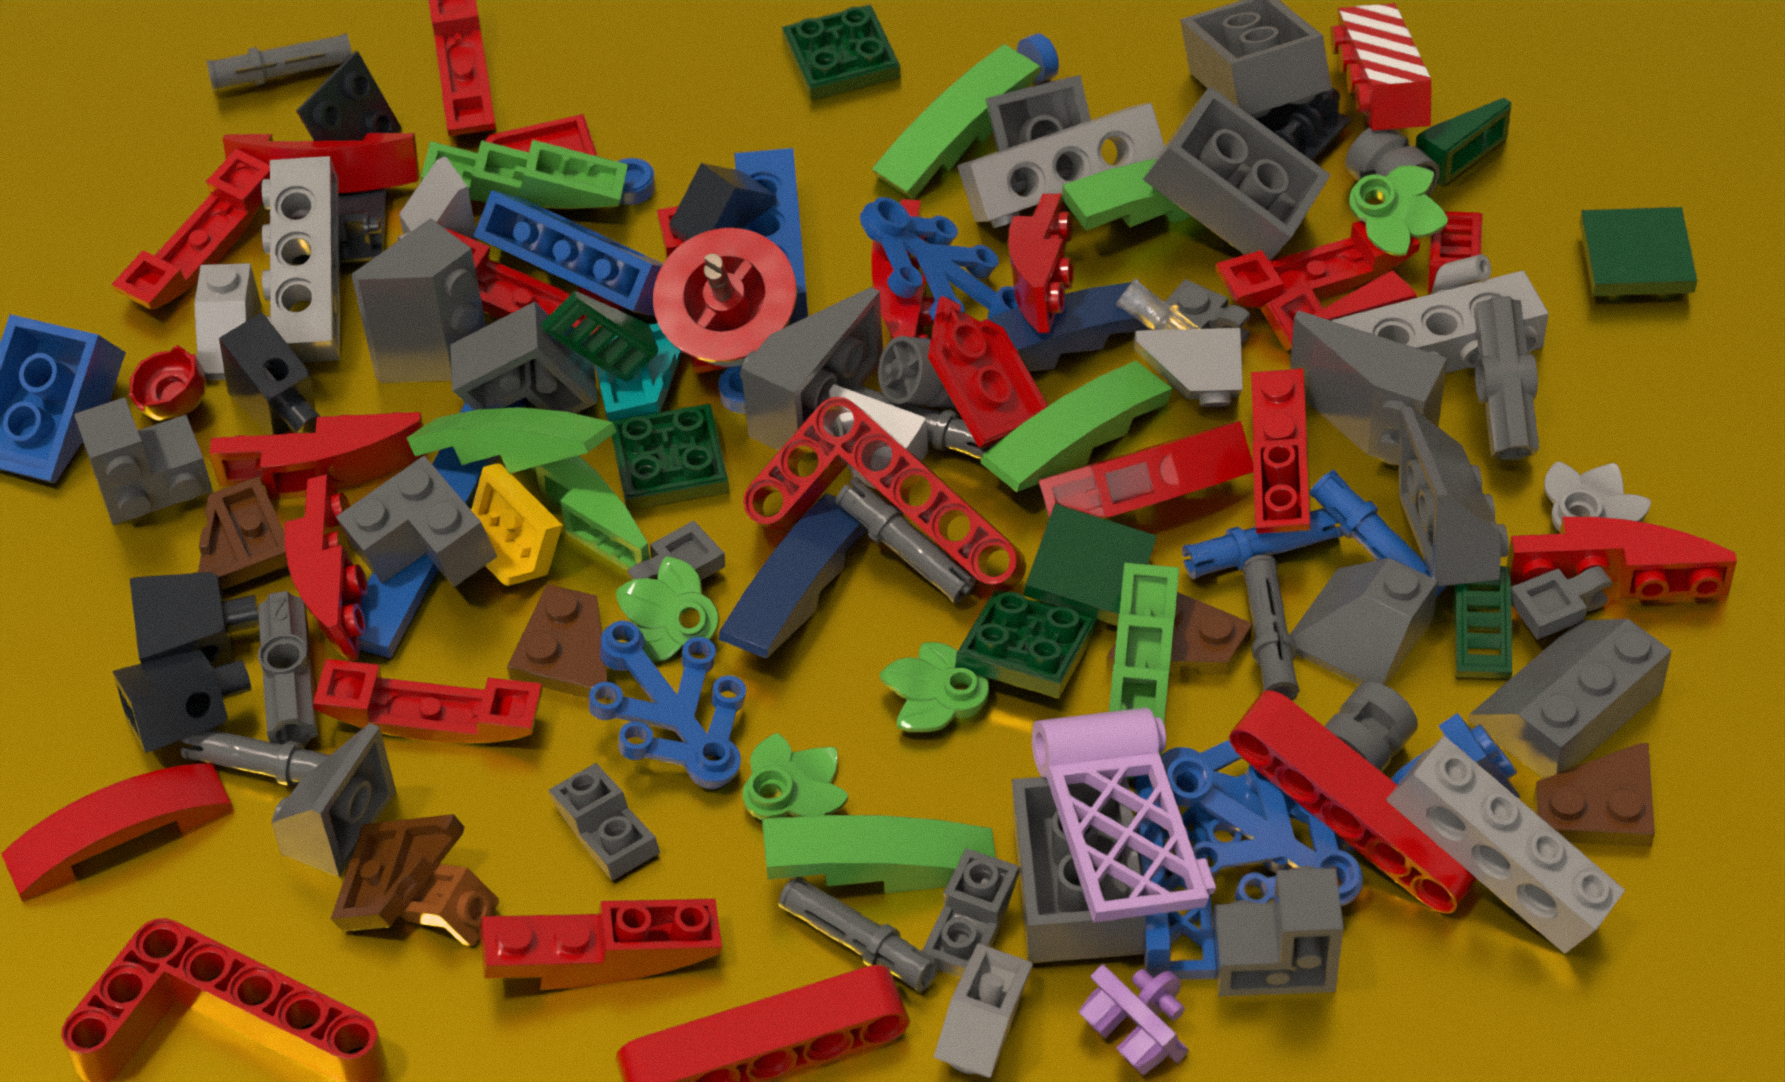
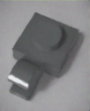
[1158,279,1250,346]
[628,521,725,580]
[1511,566,1612,640]

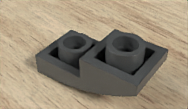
[548,763,660,881]
[922,848,1019,978]

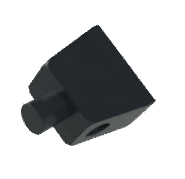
[219,312,321,435]
[130,572,259,668]
[112,650,252,753]

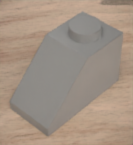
[398,156,478,241]
[195,263,261,380]
[1134,328,1243,407]
[934,943,1033,1077]

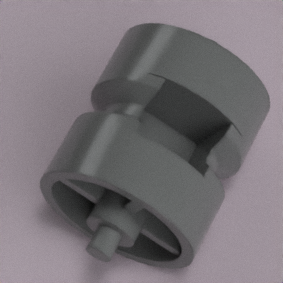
[1345,127,1440,203]
[878,336,957,409]
[1324,681,1418,772]

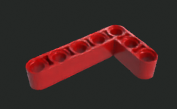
[743,397,1026,590]
[61,918,386,1082]

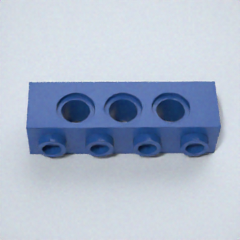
[734,148,808,327]
[473,190,664,316]

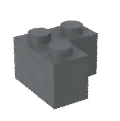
[450,302,597,414]
[74,397,213,525]
[336,456,498,587]
[1213,866,1343,996]

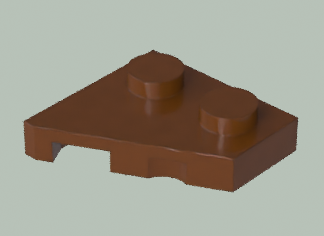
[194,476,288,590]
[507,584,609,703]
[1106,592,1253,675]
[1534,743,1655,847]
[331,814,465,931]

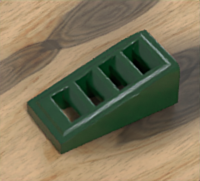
[1415,98,1511,186]
[541,291,658,382]
[1452,566,1512,679]

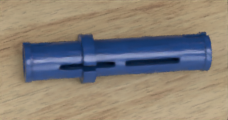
[1309,470,1447,598]
[1182,508,1343,579]

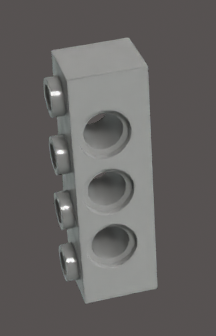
[957,103,1165,228]
[262,156,340,363]
[1332,270,1549,374]
[1386,736,1625,954]

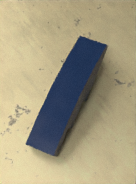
[981,282,1157,371]
[718,493,868,659]

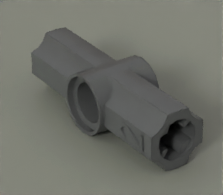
[1474,296,1539,461]
[258,591,318,747]

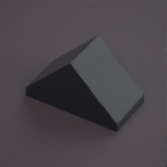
[669,163,777,242]

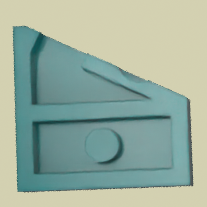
[595,323,683,421]

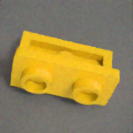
[470,463,563,586]

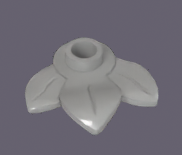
[1544,461,1651,532]

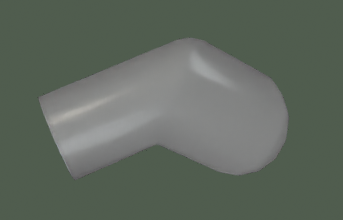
[1431,254,1491,294]

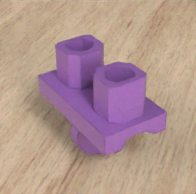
[1078,964,1189,1075]

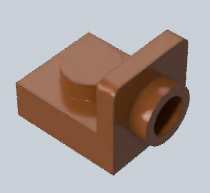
[400,864,499,946]

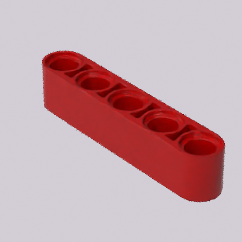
[1229,691,1477,914]
[615,965,910,1082]

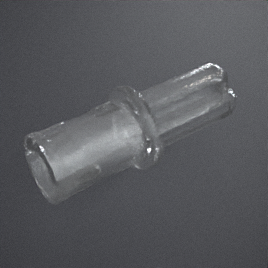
[1116,278,1200,330]

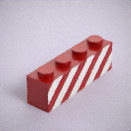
[1330,3,1432,131]

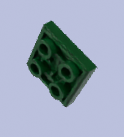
[782,4,901,101]
[1579,207,1697,296]
[610,403,730,511]
[1023,503,1157,626]
[955,590,1096,698]

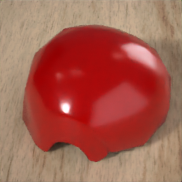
[129,345,207,421]

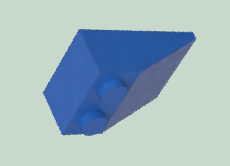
[0,314,126,483]

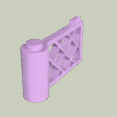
[1032,707,1216,923]

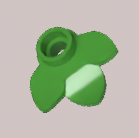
[1349,165,1448,256]
[616,556,720,662]
[880,642,989,732]
[743,733,848,819]

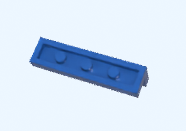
[1133,774,1216,980]

